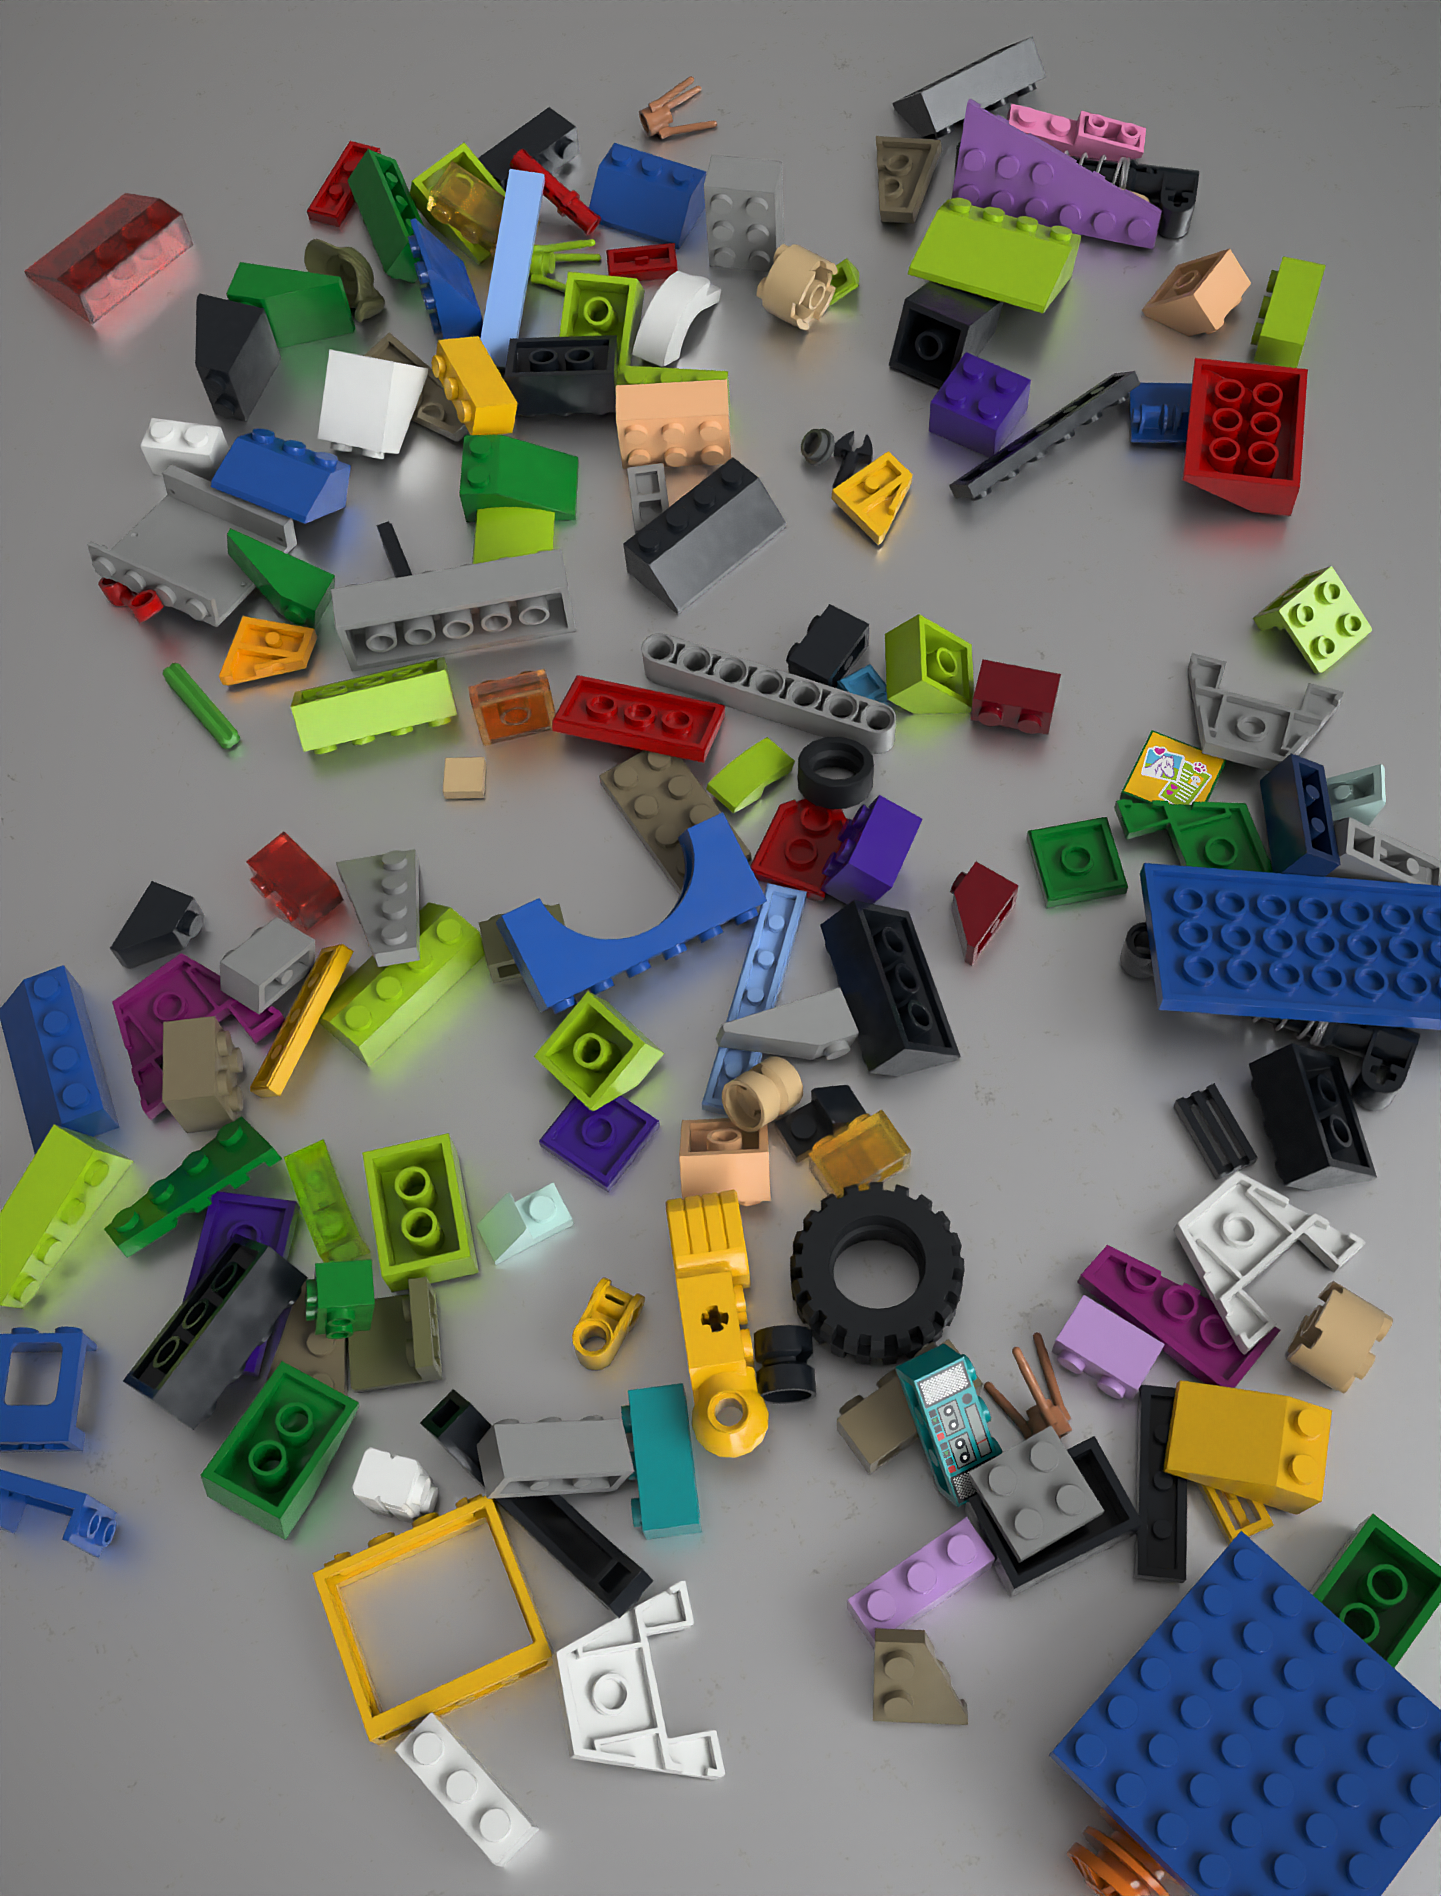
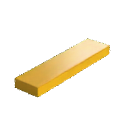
[250,944,354,1098]

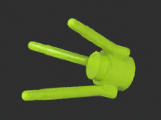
[529,239,601,293]

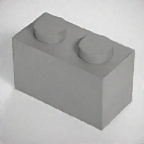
[220,917,315,1014]

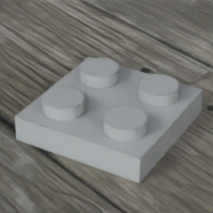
[968,1426,1104,1563]

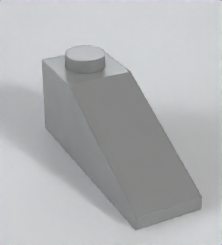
[1325,817,1441,886]
[716,987,859,1060]

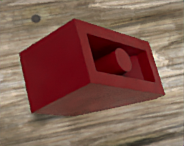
[950,861,1019,966]

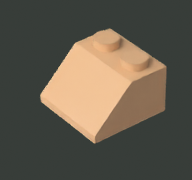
[1142,249,1251,337]
[679,1118,771,1206]

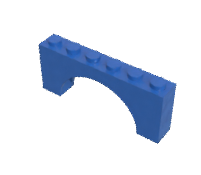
[496,812,767,1015]

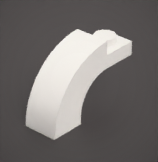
[632,271,721,367]

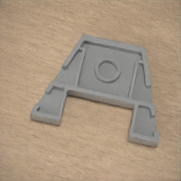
[1188,653,1344,771]

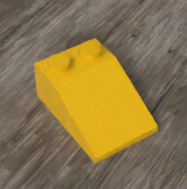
[1163,1380,1332,1515]

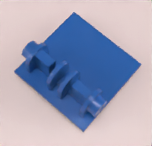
[1129,382,1192,443]

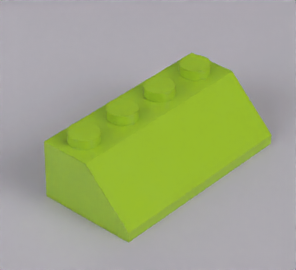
[291,657,457,755]
[318,902,485,1067]

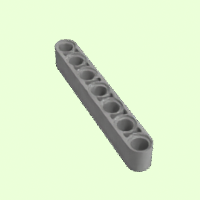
[641,633,896,754]

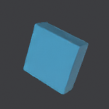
[837,664,888,703]

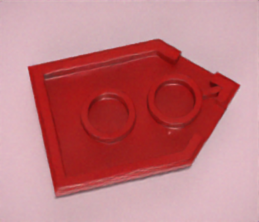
[750,799,848,901]

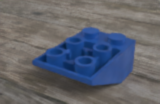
[407,218,483,339]

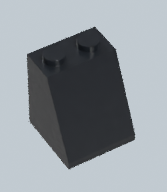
[888,281,1004,388]
[195,293,281,422]

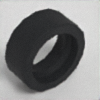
[797,737,874,809]

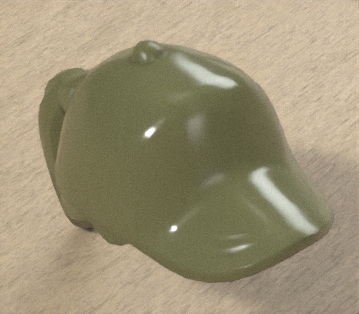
[304,239,385,322]

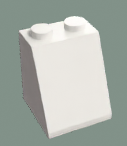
[317,350,428,459]

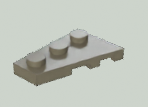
[876,136,942,224]
[265,1281,348,1396]

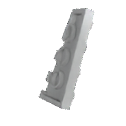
[336,849,420,967]

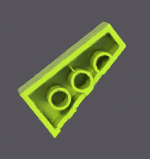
[0,1124,134,1309]

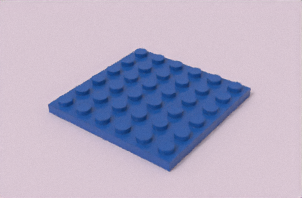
[1049,1531,1441,1896]

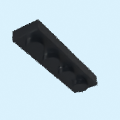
[1135,1385,1187,1583]

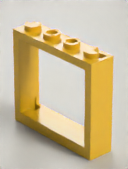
[312,1494,554,1745]

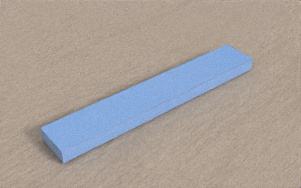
[480,169,545,373]
[702,883,807,1116]

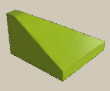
[829,258,859,305]

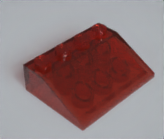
[24,193,194,325]

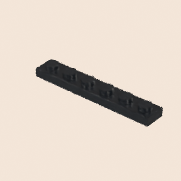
[949,371,1140,501]

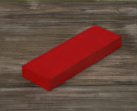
[307,141,381,227]

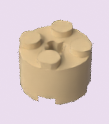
[757,244,838,330]
[1286,1281,1393,1394]

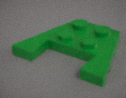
[1114,799,1273,873]

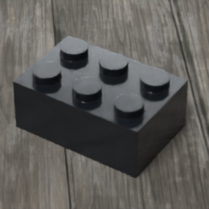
[965,1436,1143,1598]

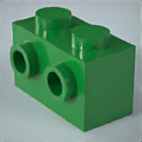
[305,1259,375,1339]

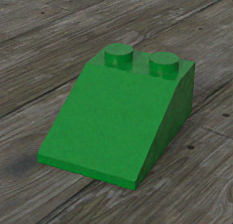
[226,262,355,349]
[459,435,579,522]
[200,1361,360,1540]

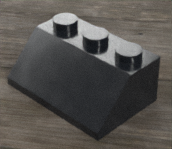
[504,335,618,417]
[1248,1043,1377,1191]

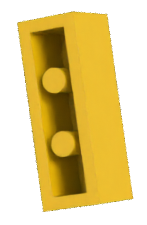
[431,336,518,435]

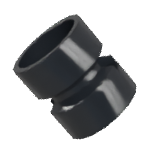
[754,1325,816,1404]

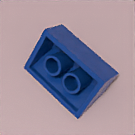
[589,143,706,250]
[211,428,351,524]

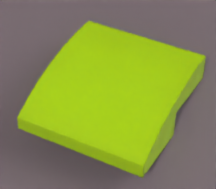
[472,507,555,564]

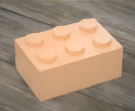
[616,379,731,469]

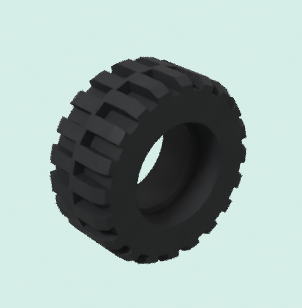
[790,1182,965,1365]

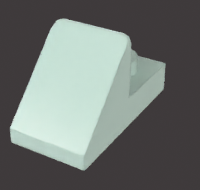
[1326,764,1386,826]
[476,1183,574,1265]

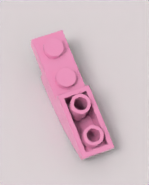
[1007,104,1146,161]

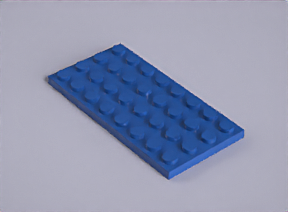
[1139,863,1441,1030]

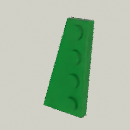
[104,1116,282,1258]

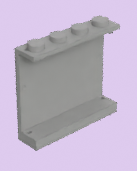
[87,464,297,627]

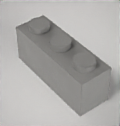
[477,1415,634,1499]

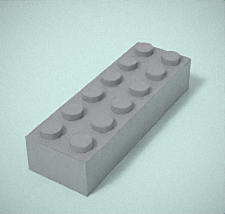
[331,549,576,671]

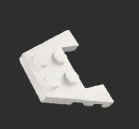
[1173,1171,1366,1355]
[552,1581,725,1780]

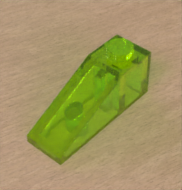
[284,1139,371,1263]

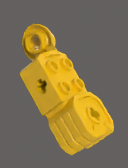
[665,1189,769,1458]

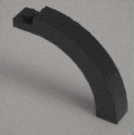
[420,1389,654,1619]

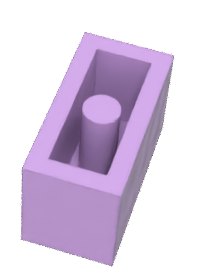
[1051,1295,1165,1401]

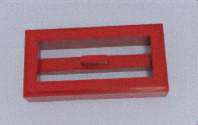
[606,243,678,281]

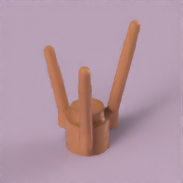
[639,76,717,140]
[984,1332,1072,1440]

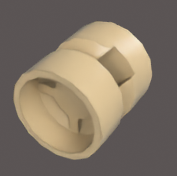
[722,1056,803,1132]

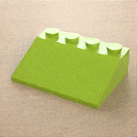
[908,198,1081,313]

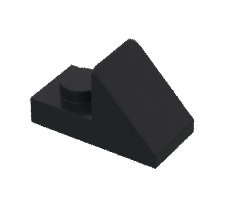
[774,1085,870,1163]

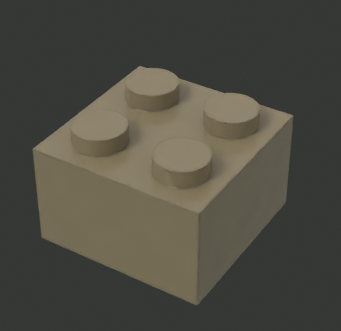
[162,1016,243,1133]

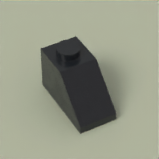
[110,881,205,969]

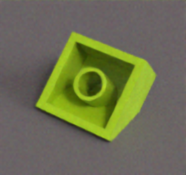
[885,614,974,714]
[534,991,664,1111]

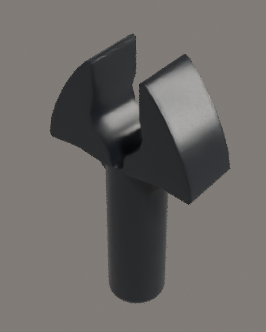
[832,431,873,489]

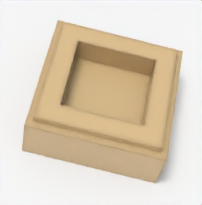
[443,757,486,799]

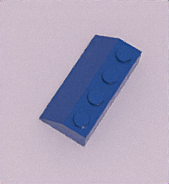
[0,965,119,1154]

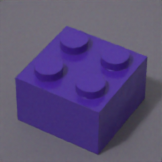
[929,352,1031,458]
[820,795,923,905]

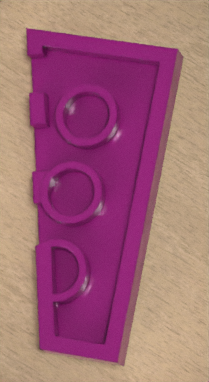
[1077,1245,1281,1388]

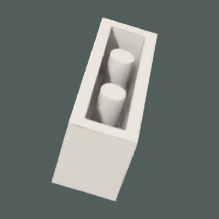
[394,1712,539,1867]

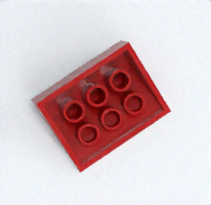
[1182,358,1308,516]

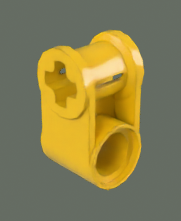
[572,1277,645,1370]

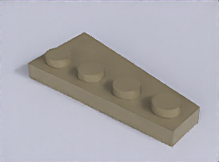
[363,332,469,442]

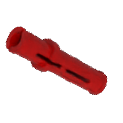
[510,149,601,236]

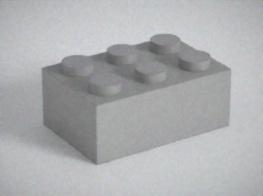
[704,155,784,272]

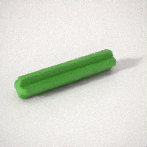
[162,663,240,749]

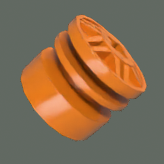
[1066,1807,1181,1896]

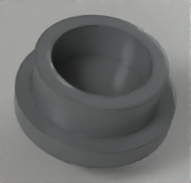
[801,429,835,466]

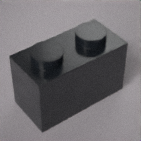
[786,604,869,688]

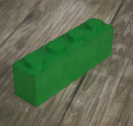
[347,149,424,283]

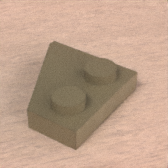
[873,1628,968,1725]

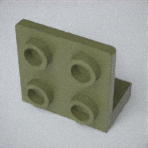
[348,1277,443,1392]

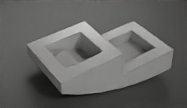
[627,463,669,534]

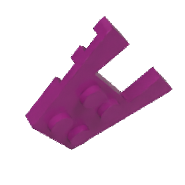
[112,953,285,1120]

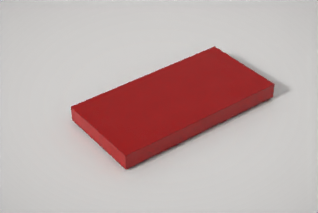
[552,675,726,763]

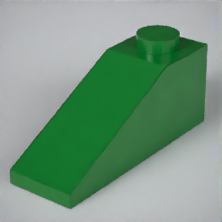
[227,528,335,629]

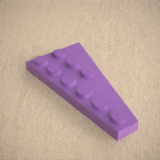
[951,99,1162,249]

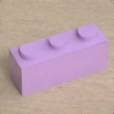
[847,1517,995,1649]

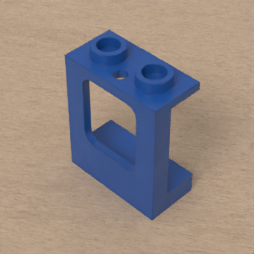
[0,1326,97,1453]
[0,1469,117,1558]

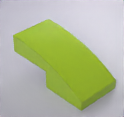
[706,737,795,814]

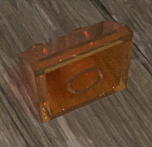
[468,669,556,746]

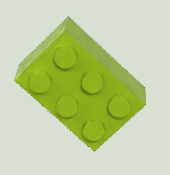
[362,1133,479,1293]

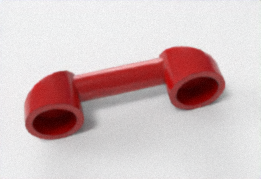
[98,577,164,623]

